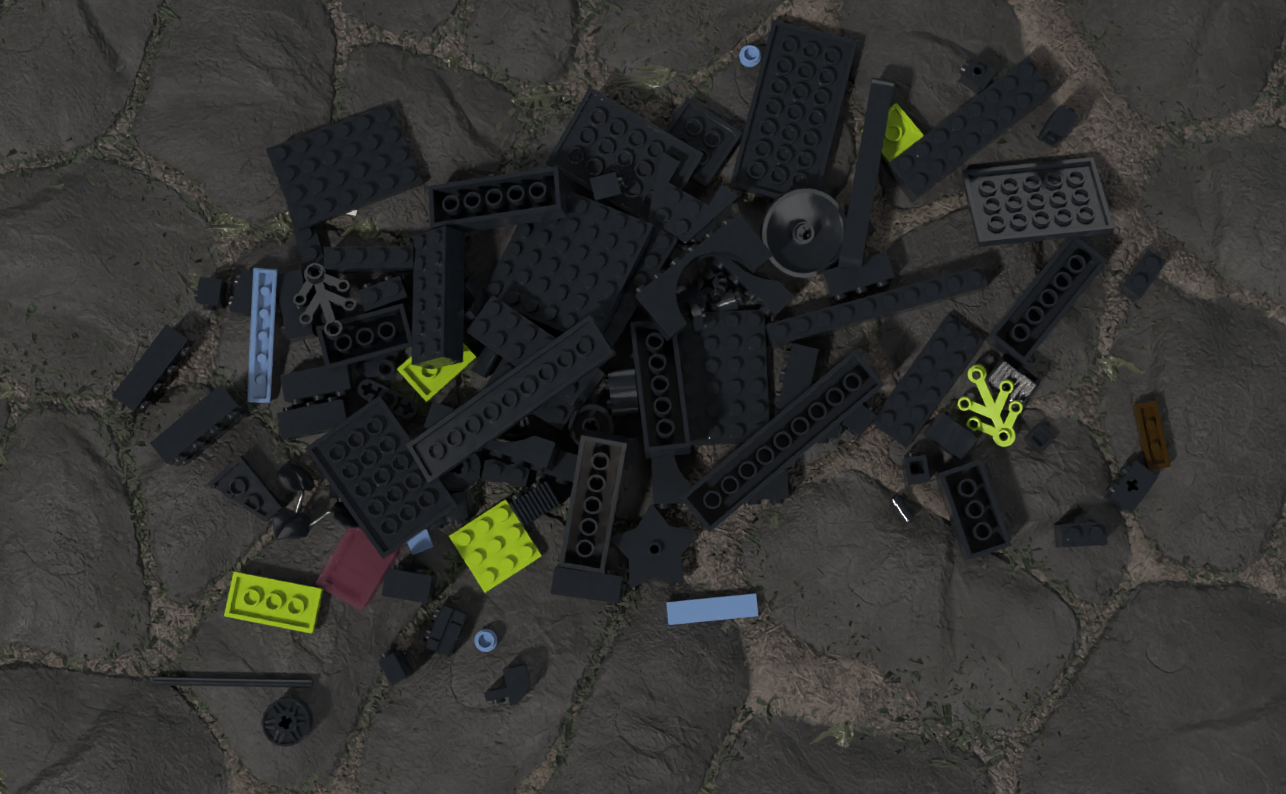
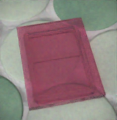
[315,528,399,611]

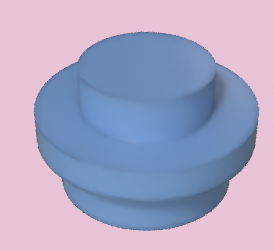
[739,45,761,67]
[475,629,497,652]

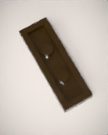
[1132,401,1171,470]

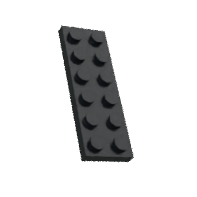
[871,315,984,449]

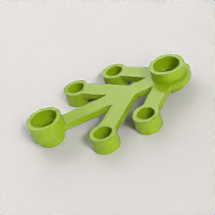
[958,364,1023,447]

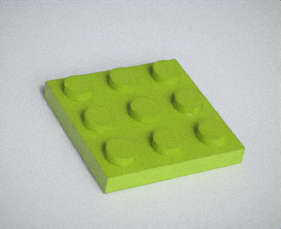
[449,499,542,593]

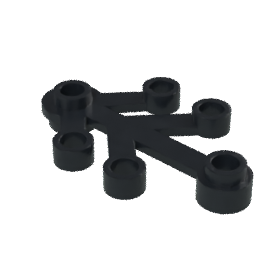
[293,263,357,340]

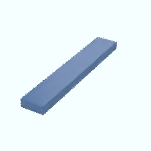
[247,268,277,403]

